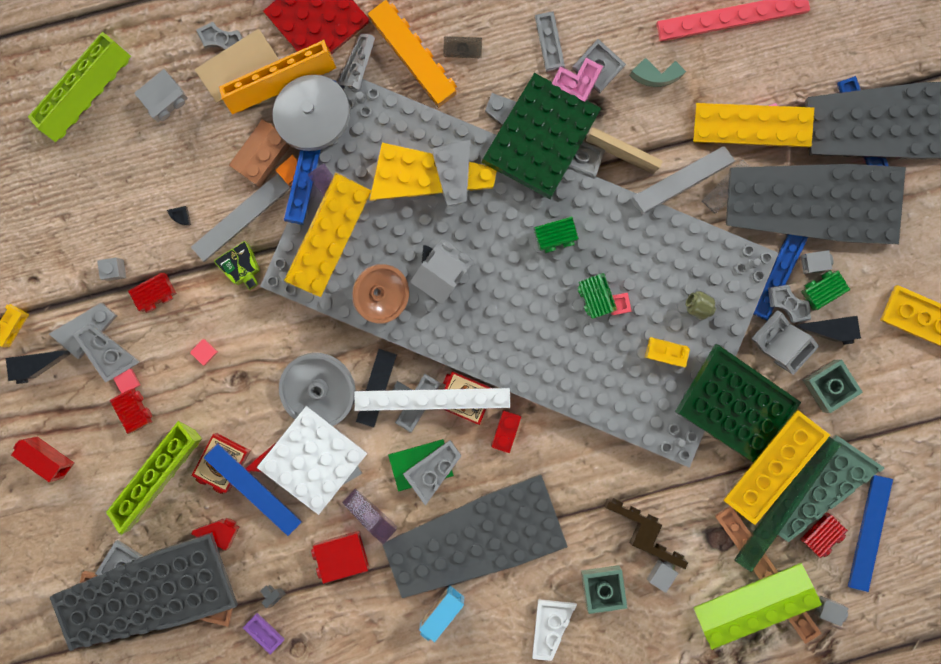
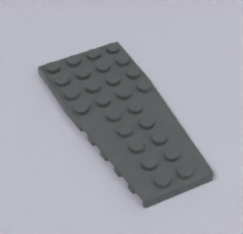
[805,82,941,160]
[726,164,906,245]
[383,474,568,598]
[50,532,238,651]

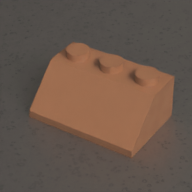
[229,119,290,187]

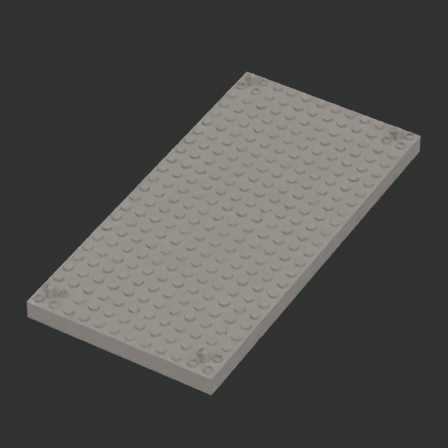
[260,74,778,468]

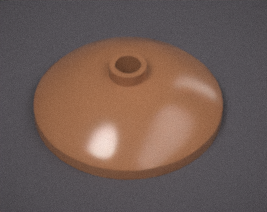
[353,264,409,324]

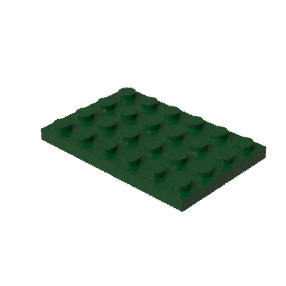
[481,73,601,199]
[675,344,801,463]

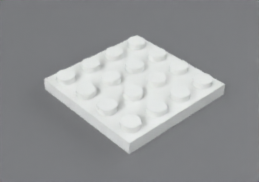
[257,406,367,515]

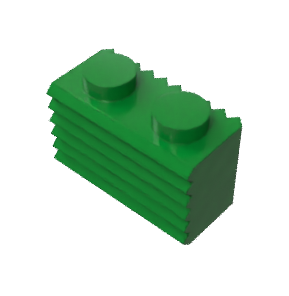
[533,217,579,253]
[801,270,850,311]
[578,273,617,319]

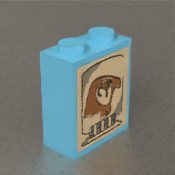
[419,585,464,643]

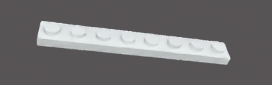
[354,388,510,411]

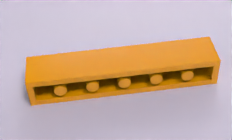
[368,0,457,108]
[219,40,336,115]

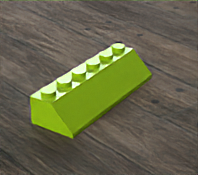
[28,31,131,142]
[106,421,202,535]
[693,563,822,649]

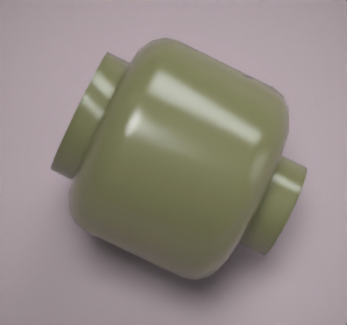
[685,291,716,320]

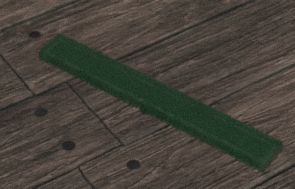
[734,437,841,572]

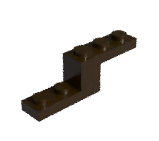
[604,498,688,569]

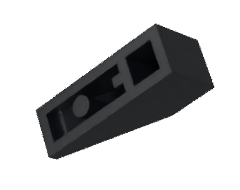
[795,316,861,345]
[6,350,70,384]

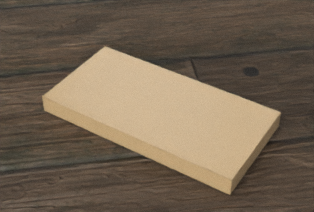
[195,28,279,103]
[585,127,663,174]

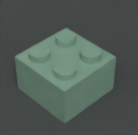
[802,360,863,413]
[581,565,628,614]

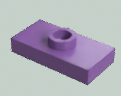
[243,613,285,655]

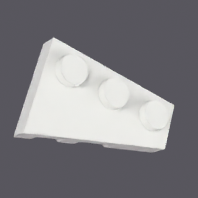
[532,599,577,661]

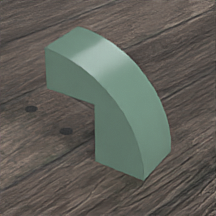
[629,58,686,87]

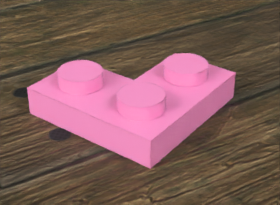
[552,58,604,102]

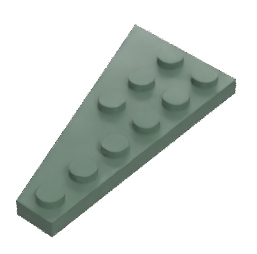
[771,435,885,542]

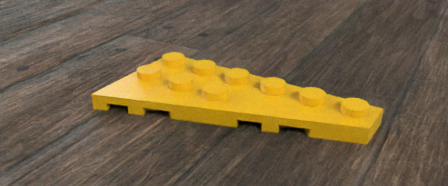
[370,143,497,201]

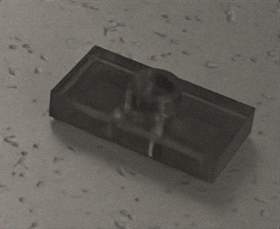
[443,36,482,58]

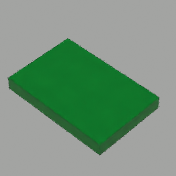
[388,439,454,492]

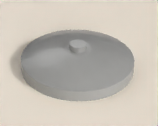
[273,75,350,151]
[279,353,356,426]

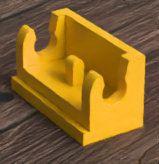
[0,304,29,347]
[644,337,690,368]

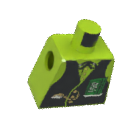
[214,241,260,290]

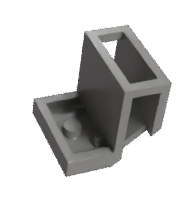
[134,69,188,122]
[410,239,474,305]
[752,310,819,375]

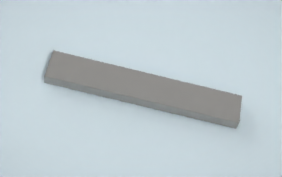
[631,146,735,215]
[191,173,291,262]

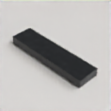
[356,349,397,427]

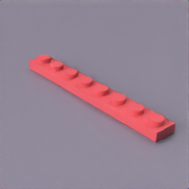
[656,0,810,42]

